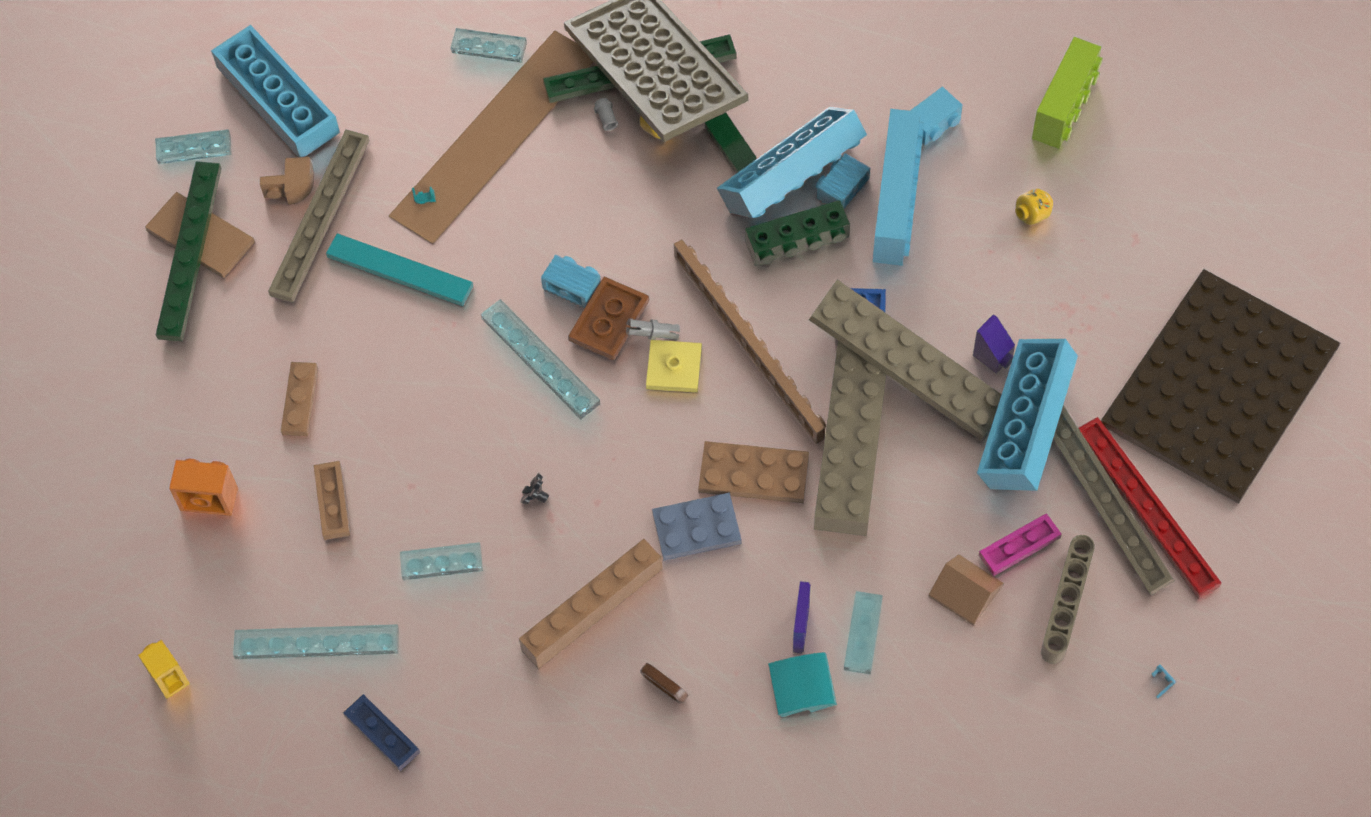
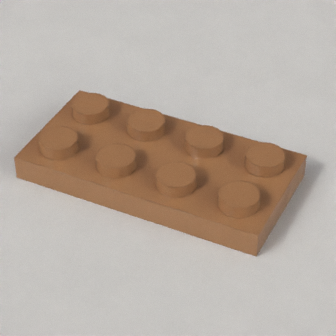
[698,441,809,504]

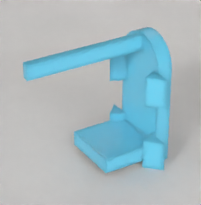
[1151,665,1176,698]

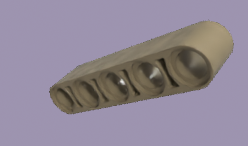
[1041,535,1095,664]

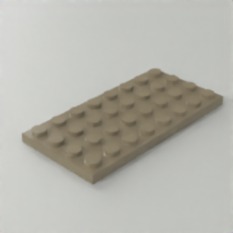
[564,0,749,142]

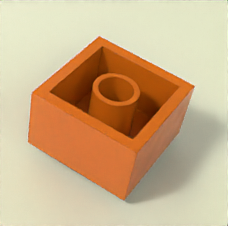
[169,458,238,516]

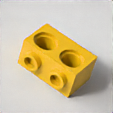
[138,639,190,699]

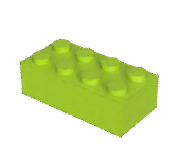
[1032,37,1103,149]

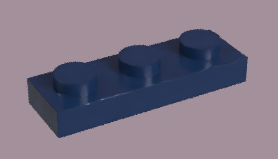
[343,694,421,771]

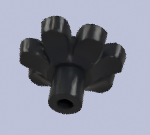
[520,473,549,505]

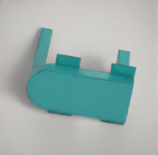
[412,187,436,204]

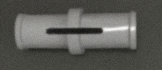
[626,319,680,341]

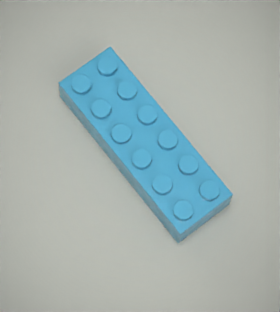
[211,25,340,157]
[717,107,867,218]
[873,109,924,266]
[977,339,1078,491]

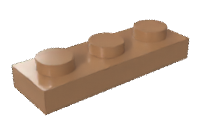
[281,362,318,436]
[313,461,351,540]

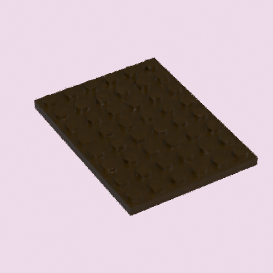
[1101,269,1341,504]

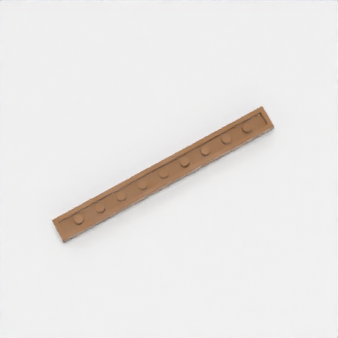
[674,239,826,444]

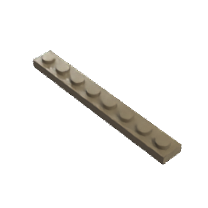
[268,129,370,303]
[1053,405,1175,595]

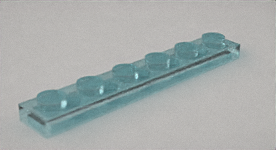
[481,299,600,420]
[233,624,399,659]

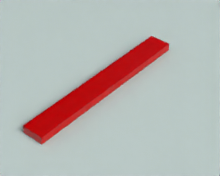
[1078,417,1222,599]

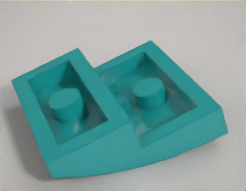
[768,652,837,718]

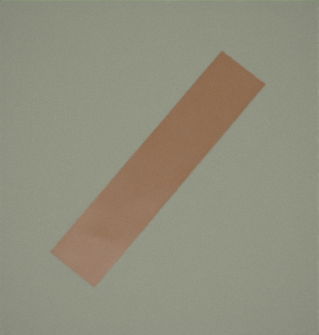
[388,30,593,244]

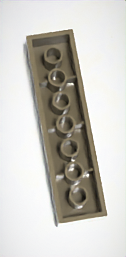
[814,341,887,536]

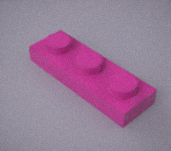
[978,513,1062,577]

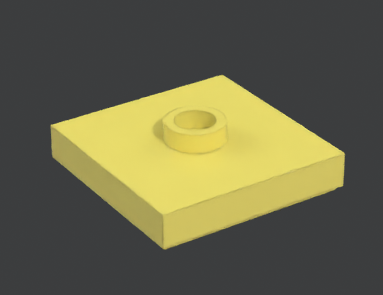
[646,340,702,393]

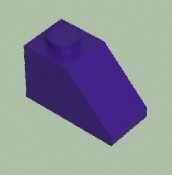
[973,314,1015,374]

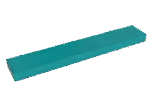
[326,233,474,307]

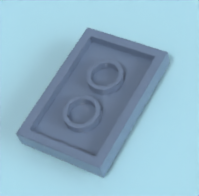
[652,493,742,561]

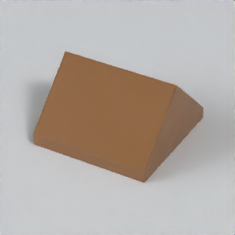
[928,554,1004,626]

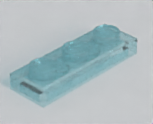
[451,28,527,63]
[155,129,232,164]
[400,542,483,580]
[844,591,883,674]

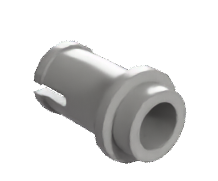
[594,98,618,131]

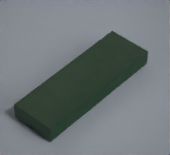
[705,112,757,173]

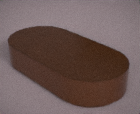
[640,663,689,704]

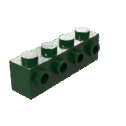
[745,200,850,266]

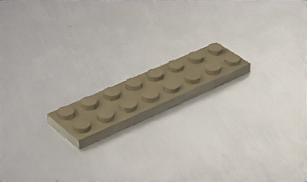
[809,279,1002,440]

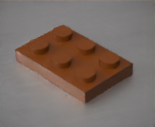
[568,276,649,361]

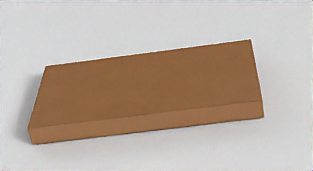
[145,191,255,278]

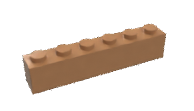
[518,539,663,670]

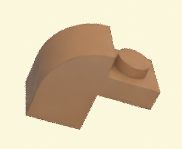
[260,157,314,205]

